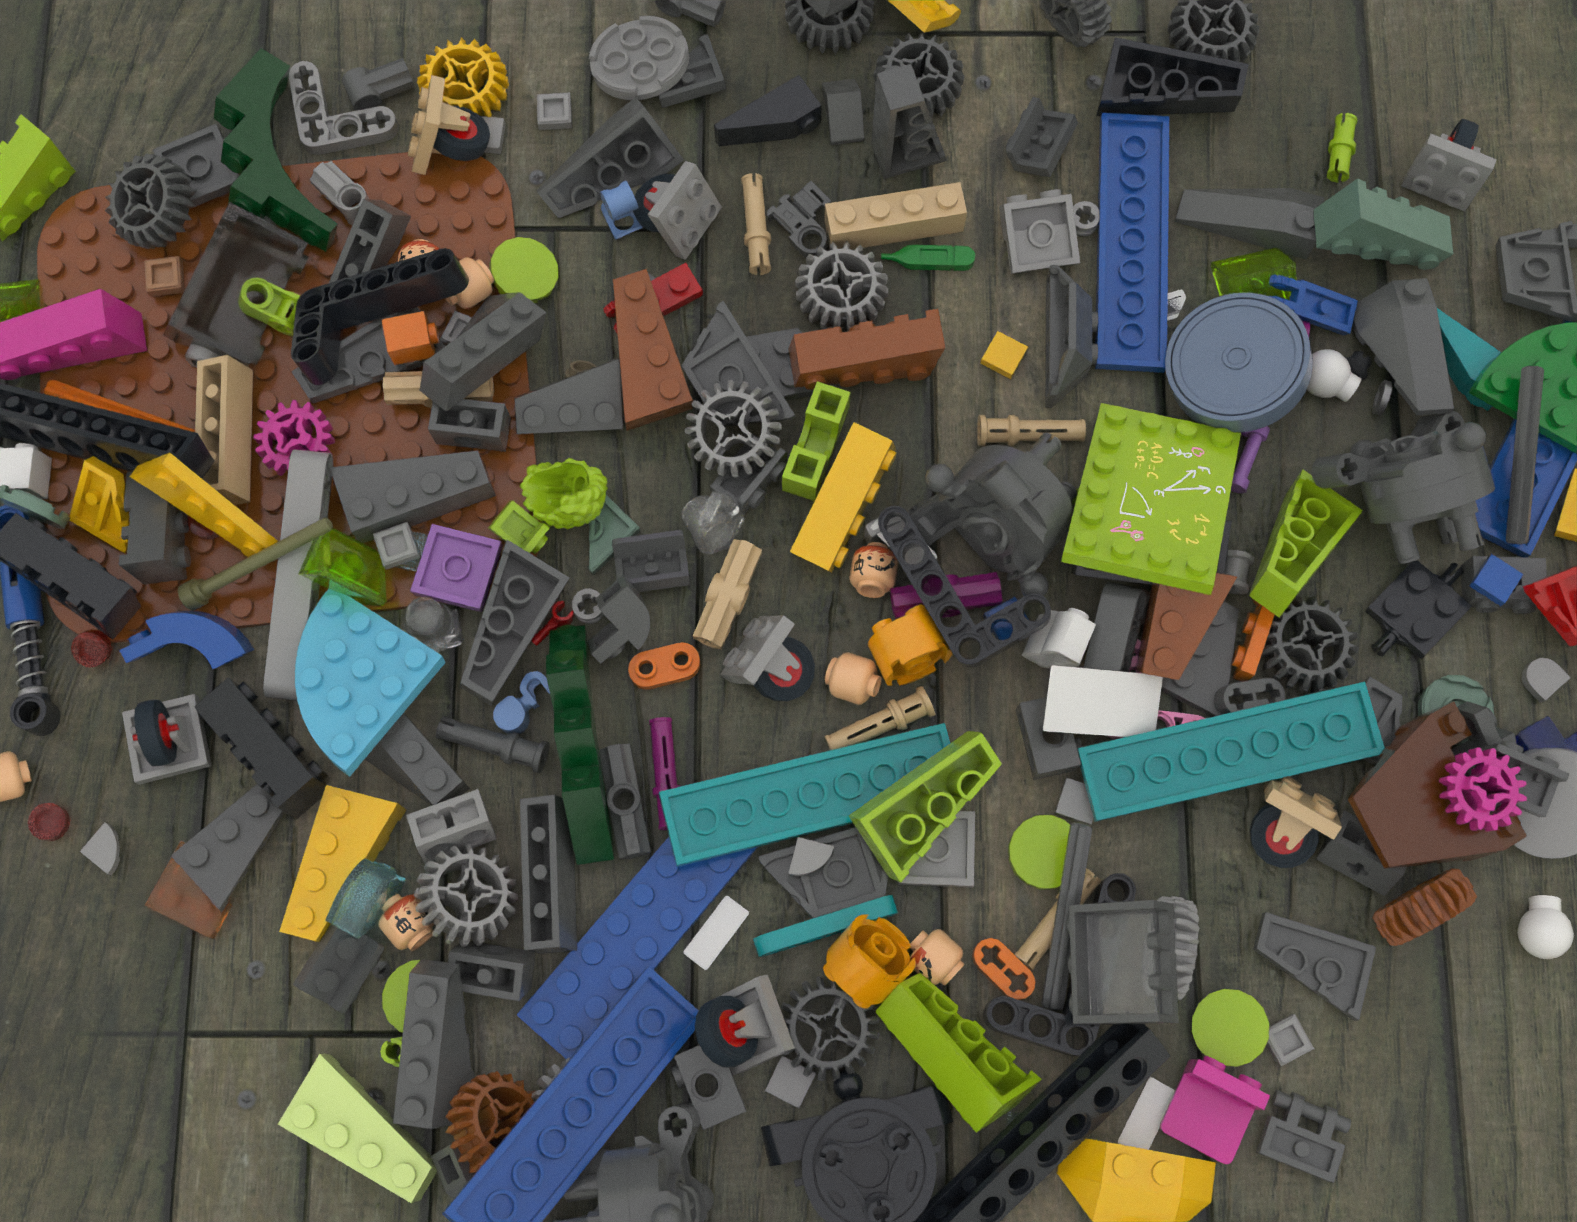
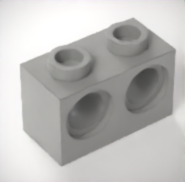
[406,789,497,865]

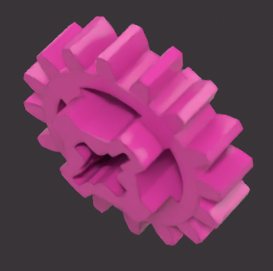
[254,400,335,476]
[1439,747,1527,832]

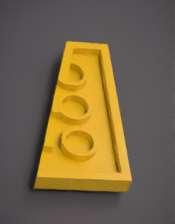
[129,453,278,557]

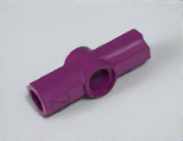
[890,572,1002,620]

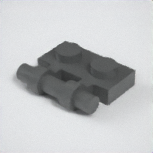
[1256,1090,1351,1183]

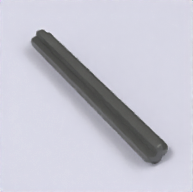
[1506,366,1544,545]
[1041,823,1092,1011]

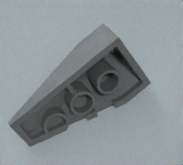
[536,97,684,218]
[1174,188,1324,259]
[1352,278,1454,415]

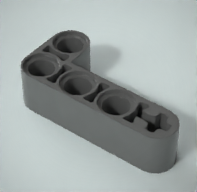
[1083,582,1150,672]

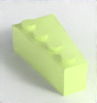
[278,1054,437,1203]

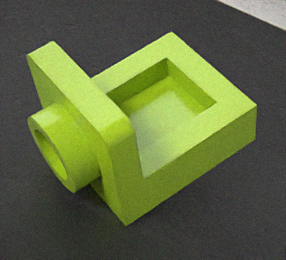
[488,500,550,554]

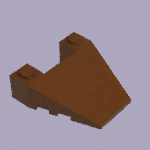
[1348,701,1527,869]

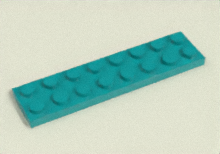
[1077,682,1385,822]
[658,723,950,867]

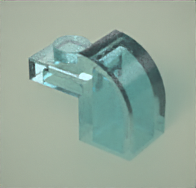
[325,858,406,939]

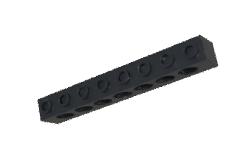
[0,383,215,479]
[913,1011,1170,1222]

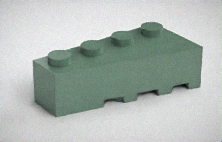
[1313,179,1454,270]

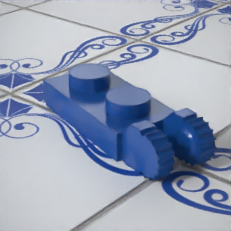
[1269,275,1358,335]

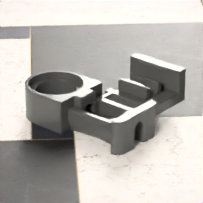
[767,181,832,258]

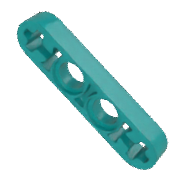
[753,895,898,957]

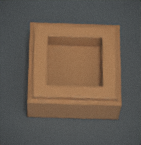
[144,256,185,297]

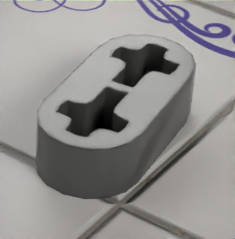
[1215,678,1285,715]

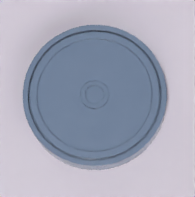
[1165,293,1313,433]

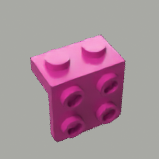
[1160,1056,1270,1164]

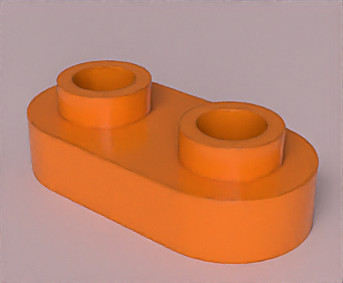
[628,642,700,690]

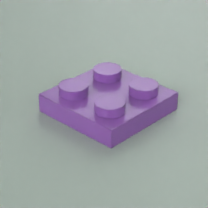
[410,524,503,612]

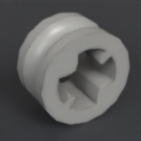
[1073,201,1100,237]
[572,588,604,624]

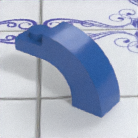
[119,611,254,669]

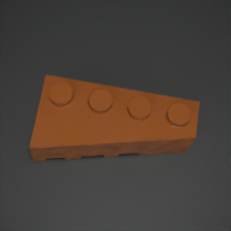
[788,309,945,390]

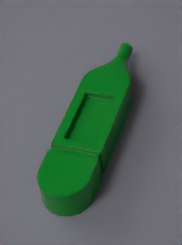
[881,245,976,271]

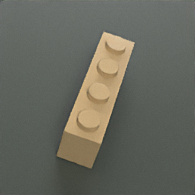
[824,182,967,250]
[195,355,253,505]

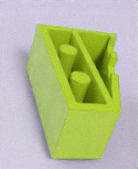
[0,114,76,242]

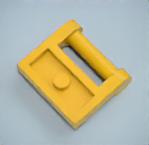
[888,0,961,33]

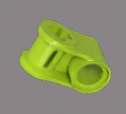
[238,278,300,336]

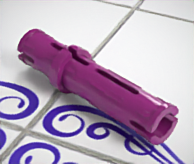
[649,717,681,830]

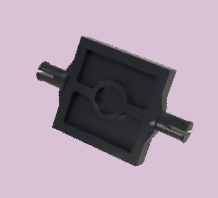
[1365,560,1472,659]

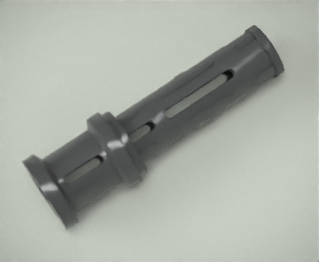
[436,716,550,773]

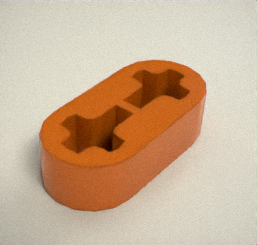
[972,938,1036,1000]

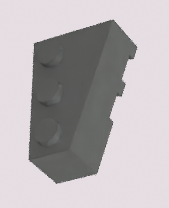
[119,472,191,585]

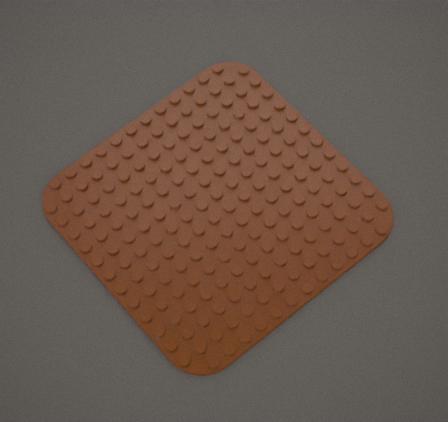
[37,152,542,643]

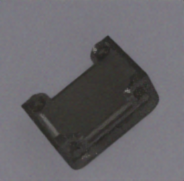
[162,202,309,367]

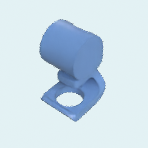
[600,180,643,239]
[493,671,550,734]

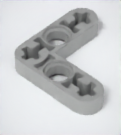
[289,61,399,155]

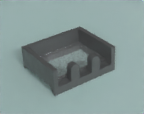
[1067,900,1179,1025]

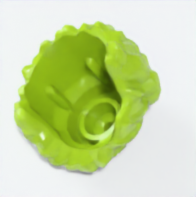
[520,458,608,530]

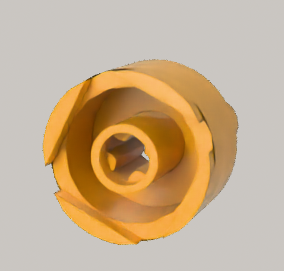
[868,605,952,686]
[823,914,916,1009]

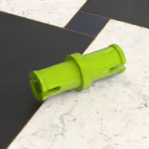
[1327,113,1357,183]

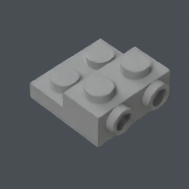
[999,189,1080,274]

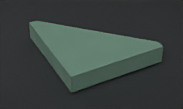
[588,495,641,575]

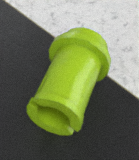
[380,1036,402,1067]

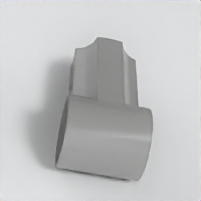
[310,161,369,225]

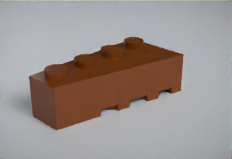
[613,269,693,431]

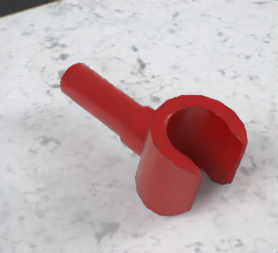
[532,601,574,646]

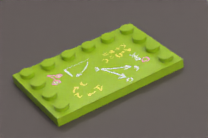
[1061,403,1241,595]

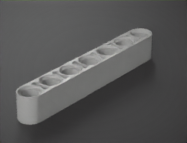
[263,449,333,700]

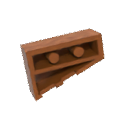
[1136,572,1237,680]

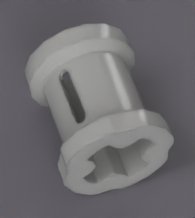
[1224,550,1255,594]

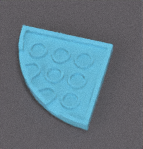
[295,585,446,777]

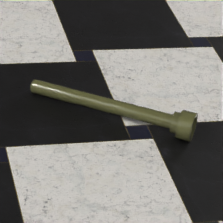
[178,517,333,611]

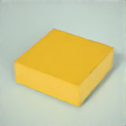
[980,331,1028,379]

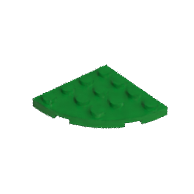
[1469,322,1577,454]

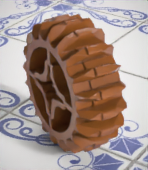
[1372,868,1477,946]
[445,1071,535,1173]

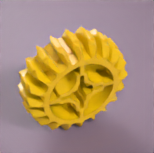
[417,37,509,117]

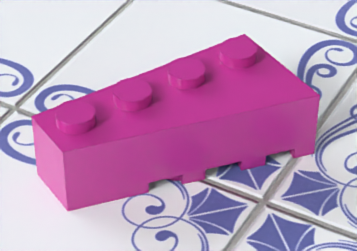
[0,289,147,380]

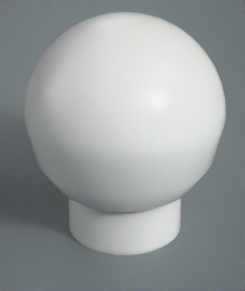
[1307,349,1361,402]
[1517,895,1574,959]

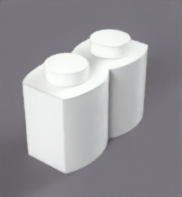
[1022,608,1096,669]

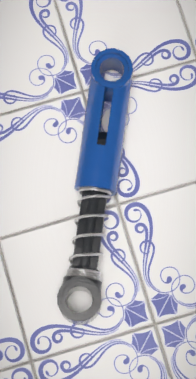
[0,505,60,736]

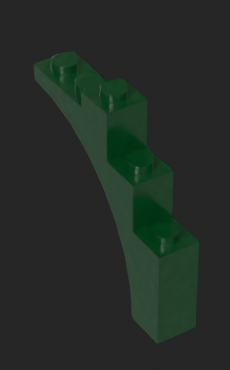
[213,48,338,252]
[546,625,614,865]

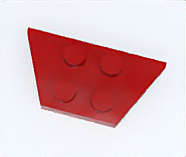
[1522,565,1577,646]

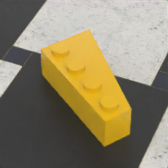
[790,422,897,573]
[279,785,406,943]

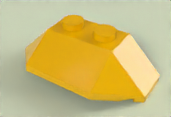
[1056,1138,1216,1222]

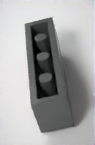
[520,795,577,954]

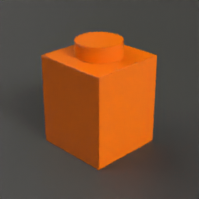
[382,311,440,365]

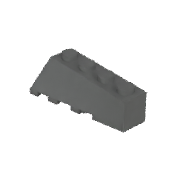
[419,292,546,412]
[365,713,470,805]
[393,959,475,1129]

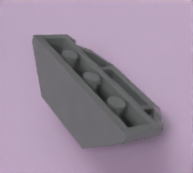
[1045,265,1098,408]

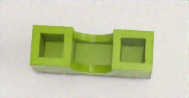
[782,381,851,501]

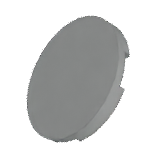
[589,16,689,100]
[1495,748,1577,859]

